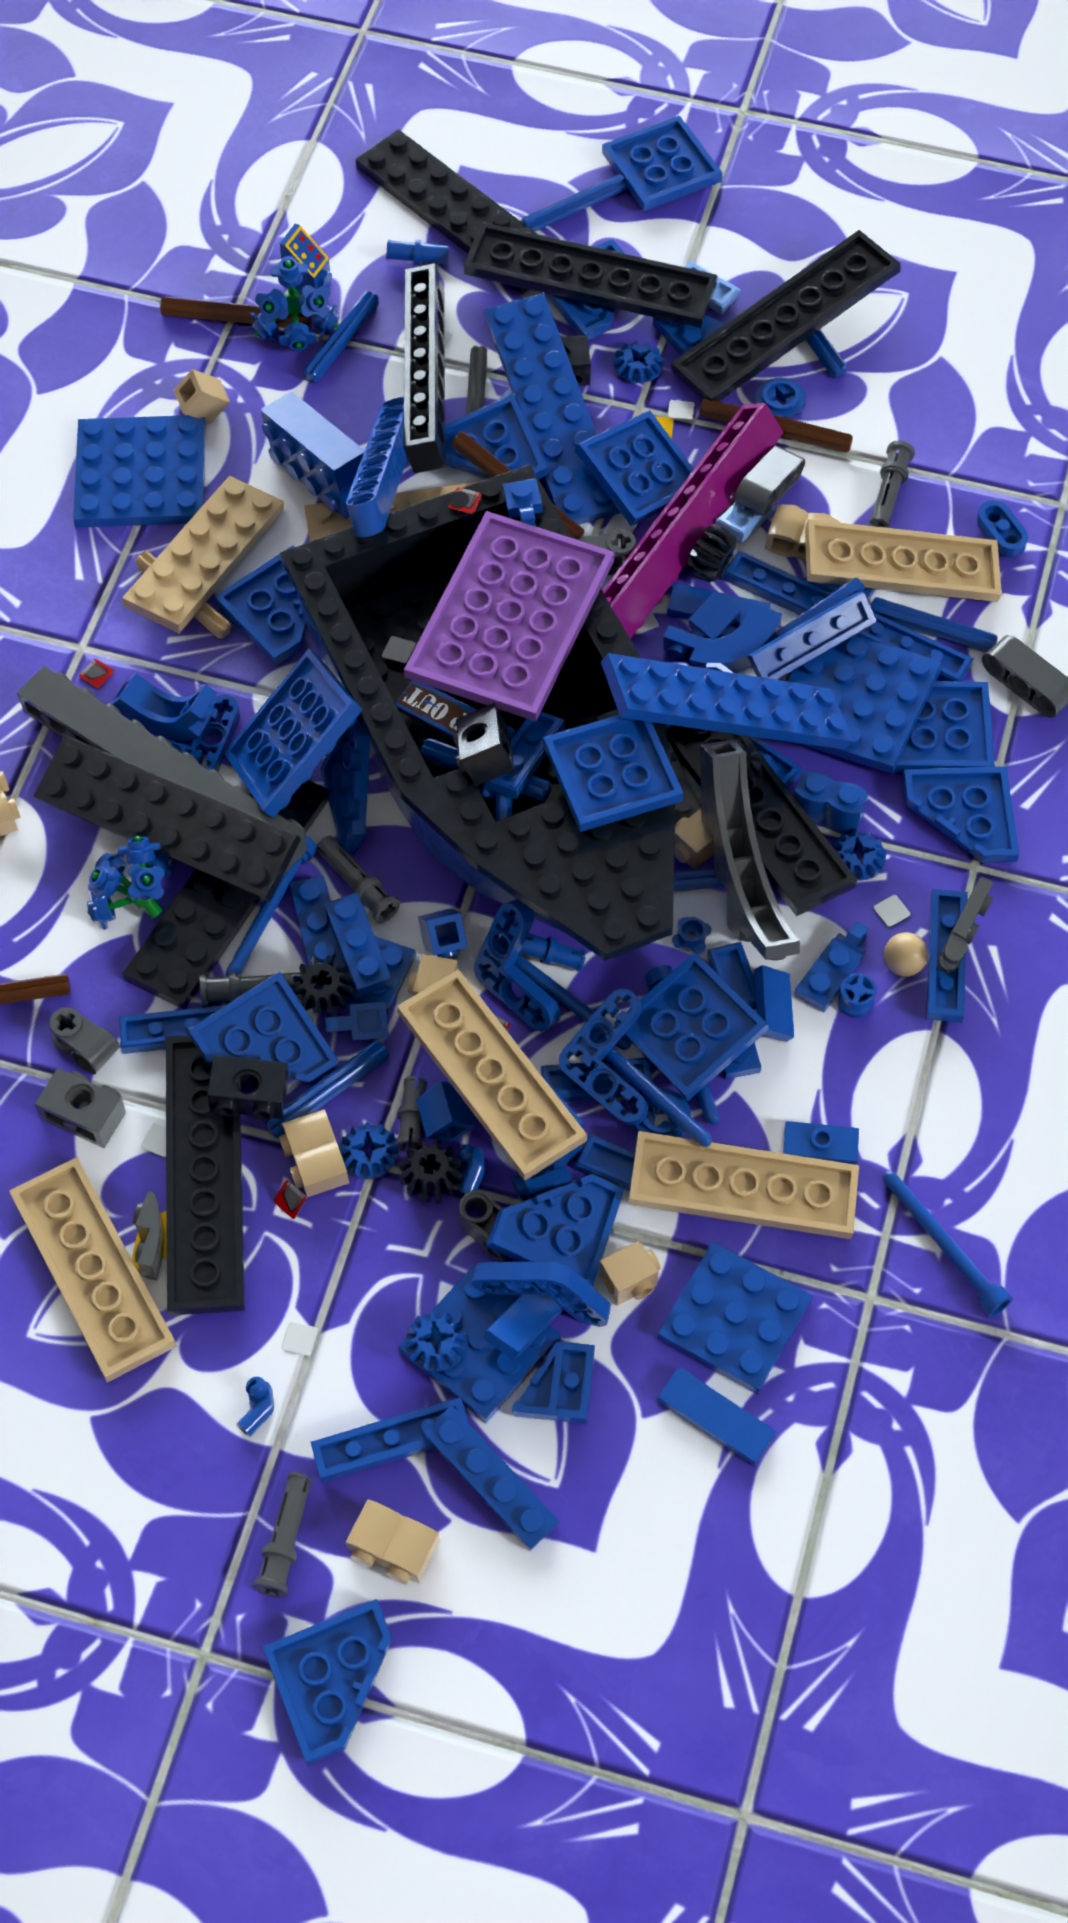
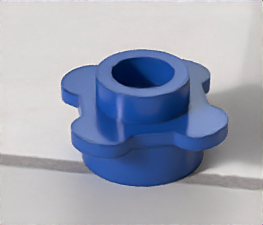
[672,917,712,954]

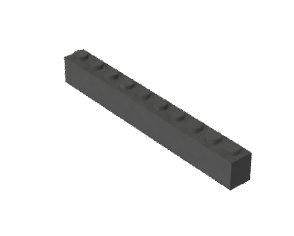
[17,666,308,876]

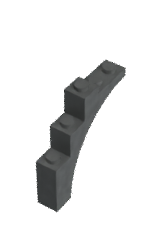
[700,739,800,961]

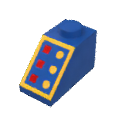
[279,223,333,292]

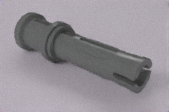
[869,441,915,528]
[316,835,400,923]
[199,972,302,1007]
[252,1472,313,1598]

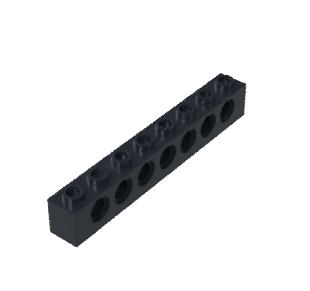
[404,263,445,474]

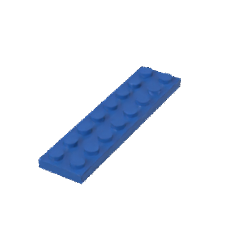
[484,293,620,525]
[601,653,853,750]

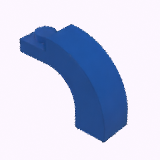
[663,602,782,673]
[110,673,217,741]

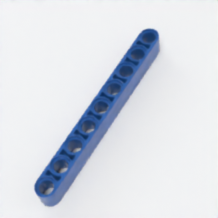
[346,397,408,537]

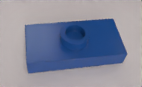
[783,1121,859,1165]

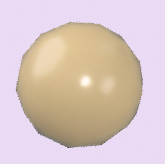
[883,932,929,977]

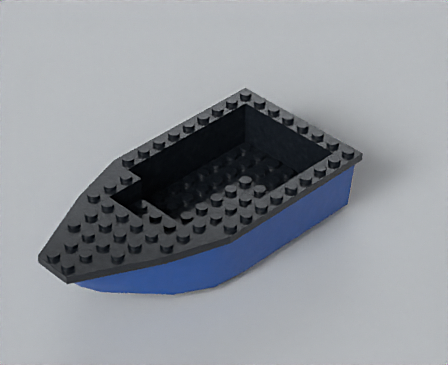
[280,464,675,961]

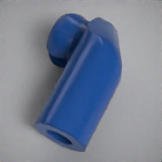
[478,783,513,822]
[458,1144,485,1194]
[236,1376,274,1437]

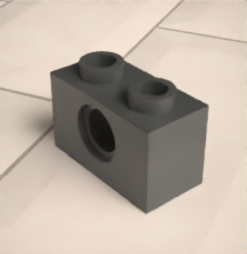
[35,1068,126,1148]

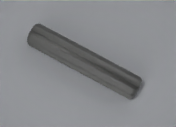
[466,346,487,415]

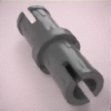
[397,1076,427,1151]

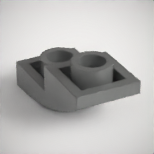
[133,1191,164,1281]

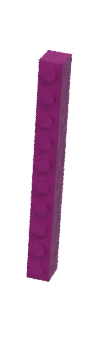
[602,403,783,639]

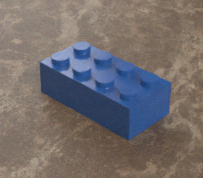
[260,391,365,520]

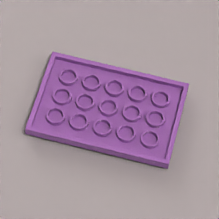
[404,511,614,721]

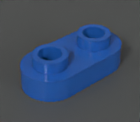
[976,500,1028,557]

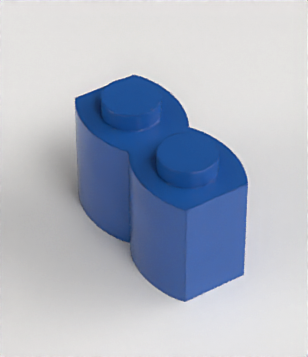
[794,771,869,834]

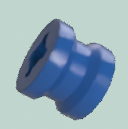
[838,973,876,1018]

